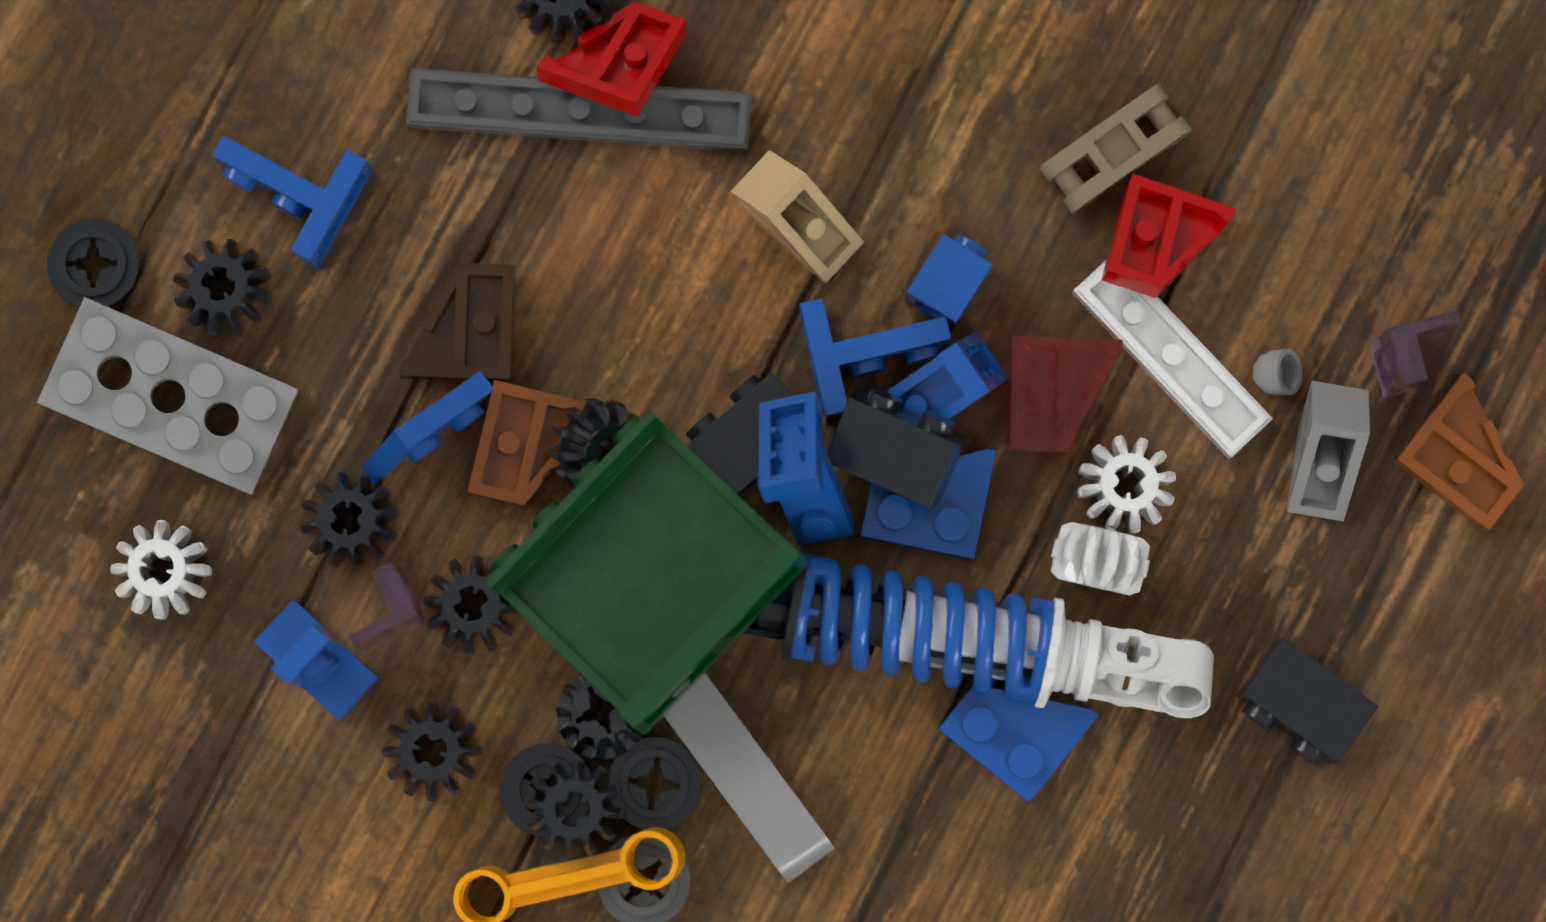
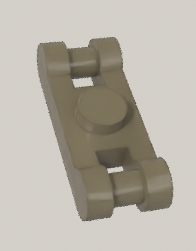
[1039,84,1192,215]

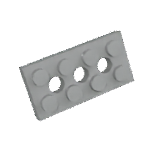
[37,297,299,496]

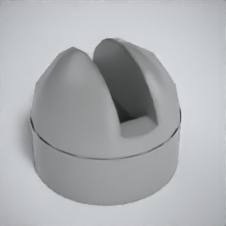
[1253,349,1303,396]

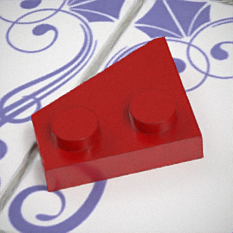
[537,1,687,117]
[1101,174,1236,298]

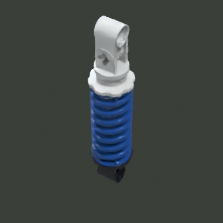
[744,550,1214,718]

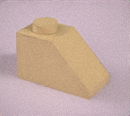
[730,150,864,284]

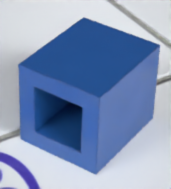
[904,234,992,331]

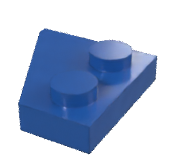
[361,371,494,484]
[860,449,996,561]
[938,684,1099,803]

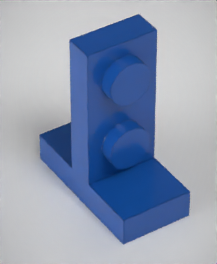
[212,136,373,270]
[799,298,951,422]
[887,331,1009,419]
[759,391,854,546]
[254,599,380,721]

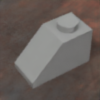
[1287,381,1370,521]

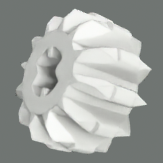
[1077,435,1176,534]
[110,520,212,620]
[1051,522,1150,596]

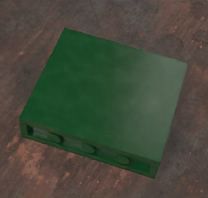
[485,411,809,735]

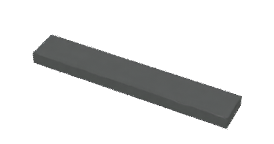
[406,68,752,153]

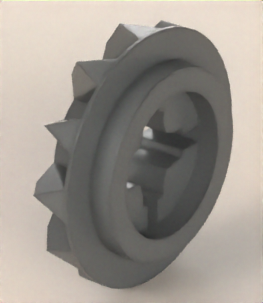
[597,835,690,922]

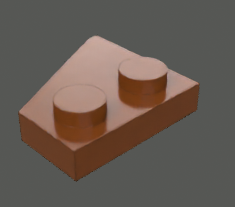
[1393,373,1524,532]
[466,380,585,507]

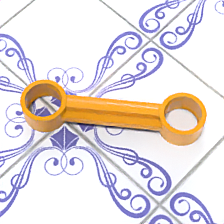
[453,827,685,922]

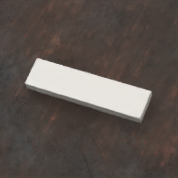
[1072,261,1273,459]

